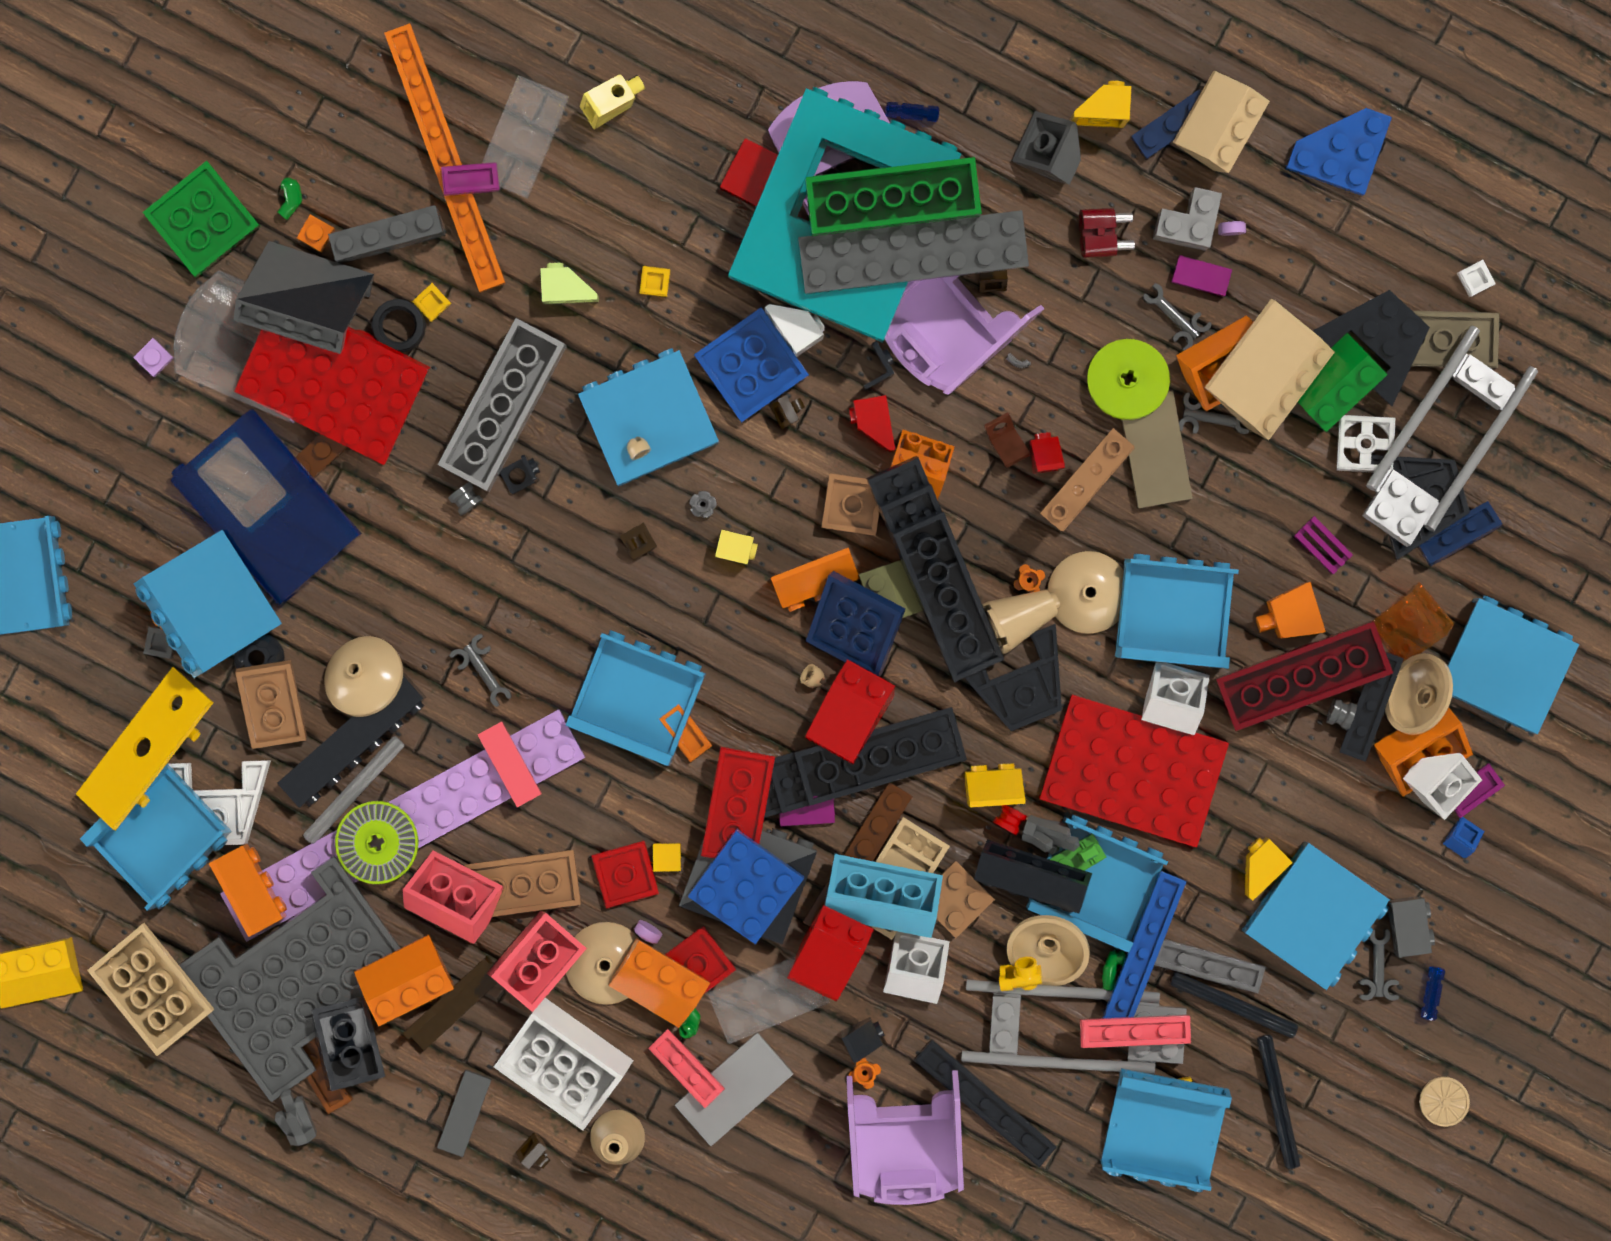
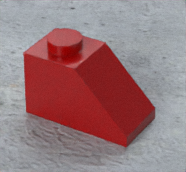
[849,395,895,452]
[1029,432,1065,474]

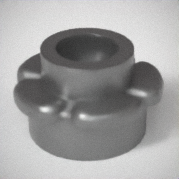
[689,491,717,518]

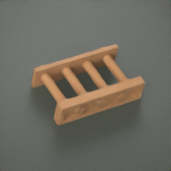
[1040,428,1135,532]

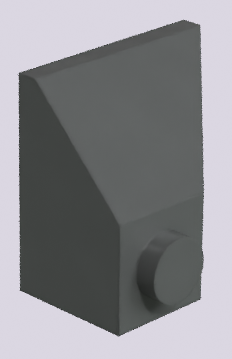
[1012,111,1081,185]

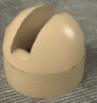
[627,437,651,460]
[800,664,825,688]

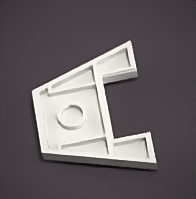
[169,760,271,845]

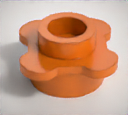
[1014,564,1045,593]
[849,1057,881,1089]

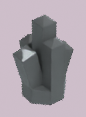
[1022,815,1080,855]
[275,1090,317,1146]

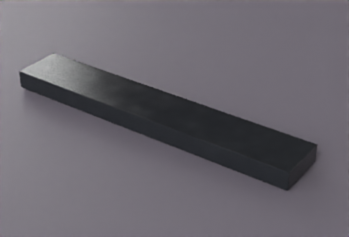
[914,1039,1057,1167]

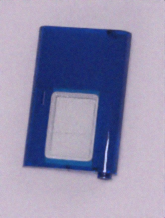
[170,409,362,606]

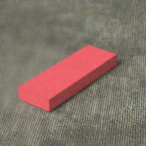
[478,721,542,807]
[648,1029,725,1108]

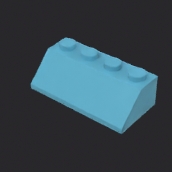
[825,854,943,938]

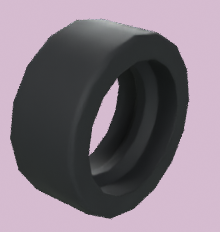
[372,299,426,353]

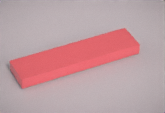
[1080,1015,1191,1048]

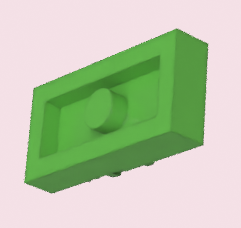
[1049,833,1107,871]

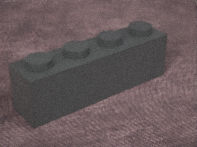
[328,205,446,264]

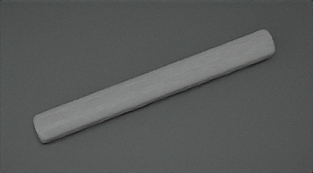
[303,736,404,844]

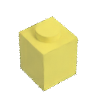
[715,530,758,565]

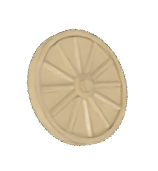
[1419,1077,1470,1127]

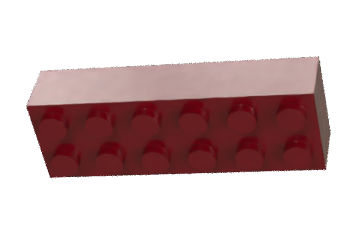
[1215,620,1393,731]

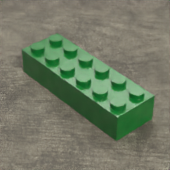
[805,157,982,237]

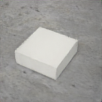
[1457,260,1495,297]

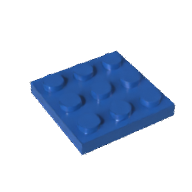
[694,307,809,423]
[688,829,804,944]

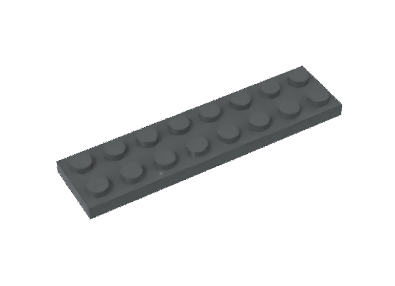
[798,210,1029,294]

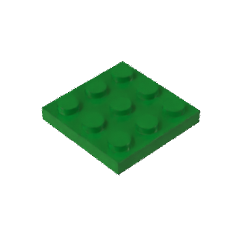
[142,161,260,278]

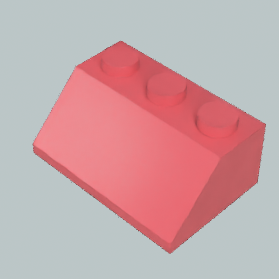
[402,850,503,944]
[486,910,587,1012]

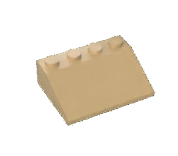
[1205,299,1335,440]
[87,923,215,1056]

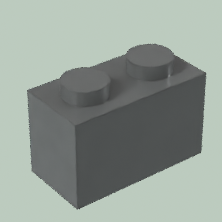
[1387,896,1435,958]

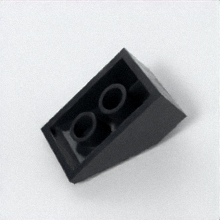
[311,996,385,1091]

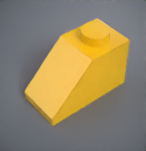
[1245,837,1292,901]

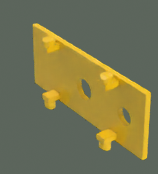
[76,667,214,831]

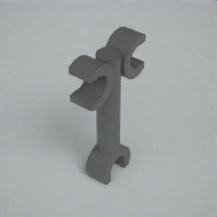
[1142,283,1212,351]
[1179,393,1249,434]
[449,634,512,707]
[1358,929,1399,1000]

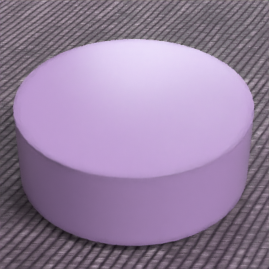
[1218,221,1246,236]
[634,920,662,944]

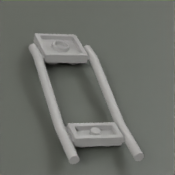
[1362,326,1538,547]
[961,979,1187,1075]

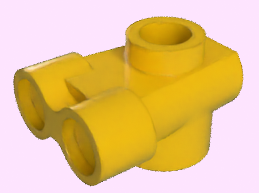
[999,957,1042,991]

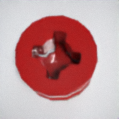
[993,805,1028,835]

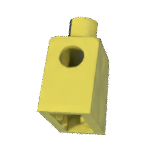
[580,74,645,130]

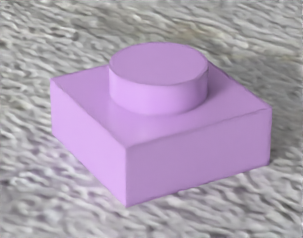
[133,338,174,377]

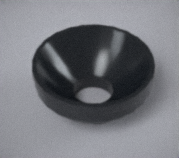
[234,634,285,669]

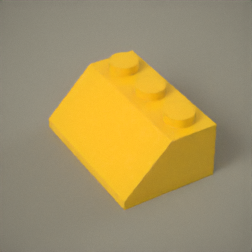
[0,937,83,1009]

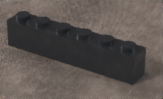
[277,673,427,808]

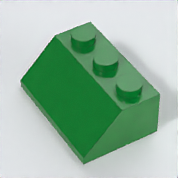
[1298,333,1388,432]

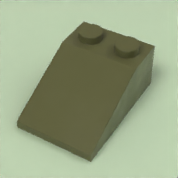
[859,560,922,618]

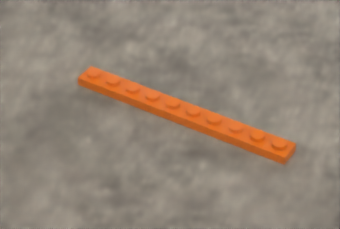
[384,23,506,293]

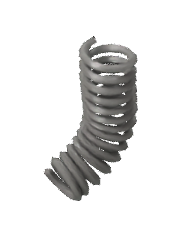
[1006,353,1031,369]

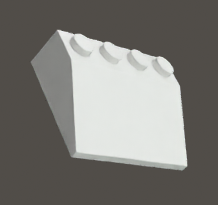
[494,998,633,1130]

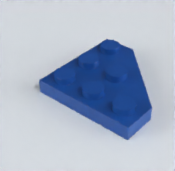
[1285,108,1392,196]

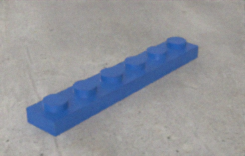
[1102,871,1187,1018]

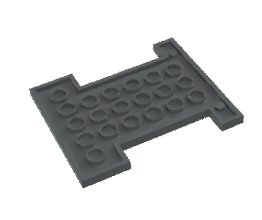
[178,855,401,1102]

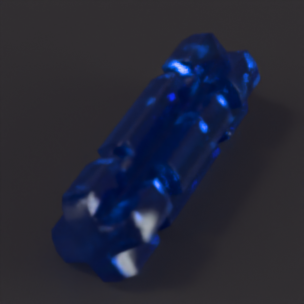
[885,102,940,122]
[1421,966,1445,1021]

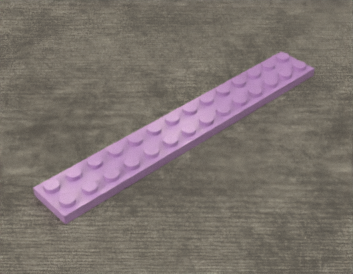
[220,709,585,942]

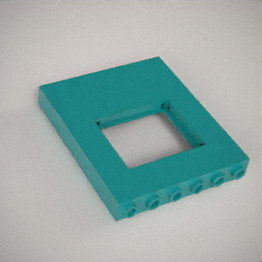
[728,87,961,343]

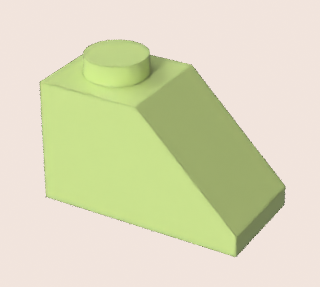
[541,263,599,304]

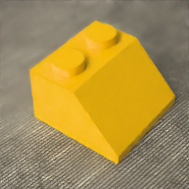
[1070,81,1131,128]
[965,763,1026,807]

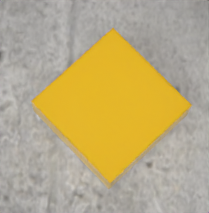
[640,266,670,297]
[412,283,452,322]
[653,843,681,872]

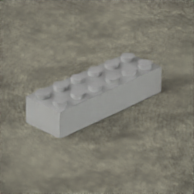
[438,318,567,492]

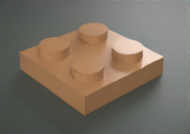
[821,473,880,536]
[937,860,995,938]

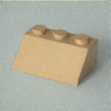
[1172,71,1270,173]

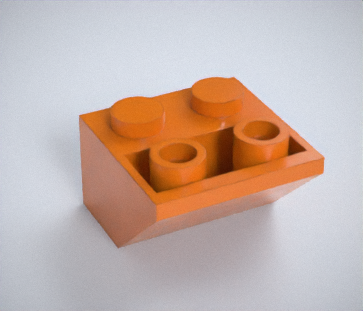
[890,430,955,500]

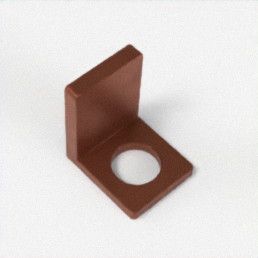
[984,412,1030,468]

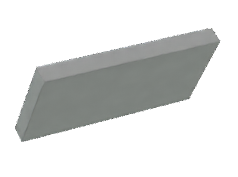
[675,1032,794,1146]

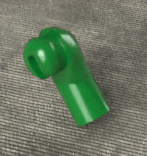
[277,177,303,221]
[1102,949,1126,990]
[679,1008,701,1039]

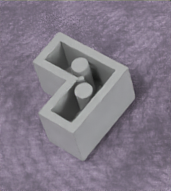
[1153,187,1222,251]

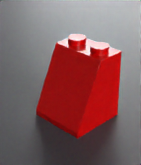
[787,905,874,1002]

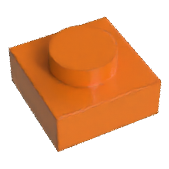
[297,214,335,253]

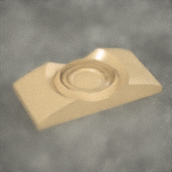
[870,817,950,940]

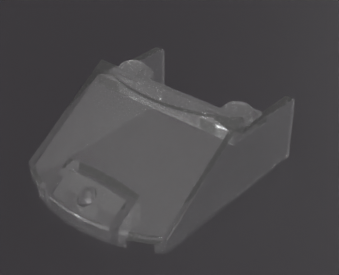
[173,270,295,423]

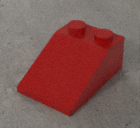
[805,659,895,764]

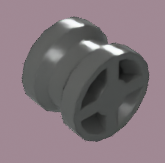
[448,482,483,516]
[1326,697,1357,730]

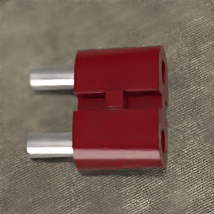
[1079,208,1135,258]

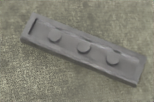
[1154,939,1266,993]

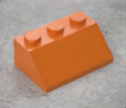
[1176,315,1254,412]
[771,548,860,612]
[1374,707,1473,797]
[209,843,287,937]
[354,934,454,1026]
[608,938,710,1028]

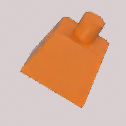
[1256,582,1326,638]

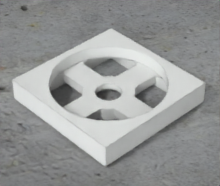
[1337,415,1395,473]

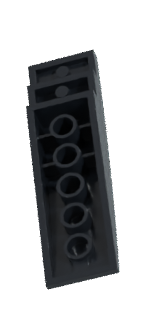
[866,456,1005,682]
[764,707,967,818]

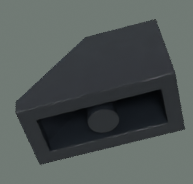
[841,1017,885,1063]

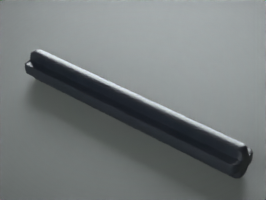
[1170,972,1298,1038]
[1257,1035,1300,1169]

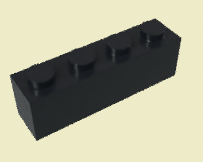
[974,839,1092,914]

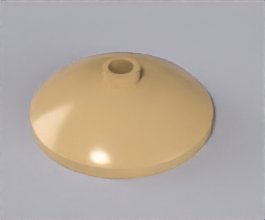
[1047,551,1124,633]
[324,636,403,717]
[1385,653,1453,735]
[1007,915,1090,986]
[566,922,639,1005]

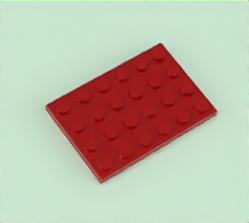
[234,327,430,465]
[1039,694,1229,848]

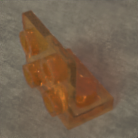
[1372,582,1454,662]

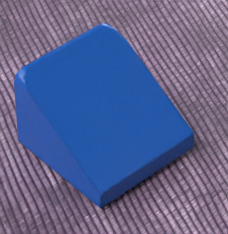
[1443,817,1485,858]

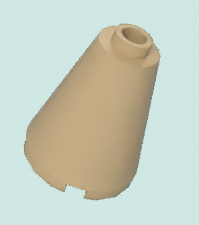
[982,590,1060,654]
[590,1110,645,1165]

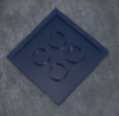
[806,571,906,676]

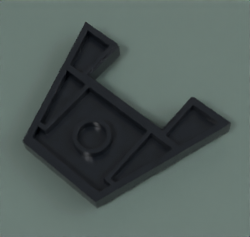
[1313,290,1430,407]
[1371,455,1470,561]
[965,623,1062,731]

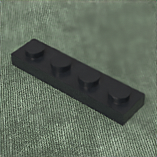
[1339,652,1404,762]

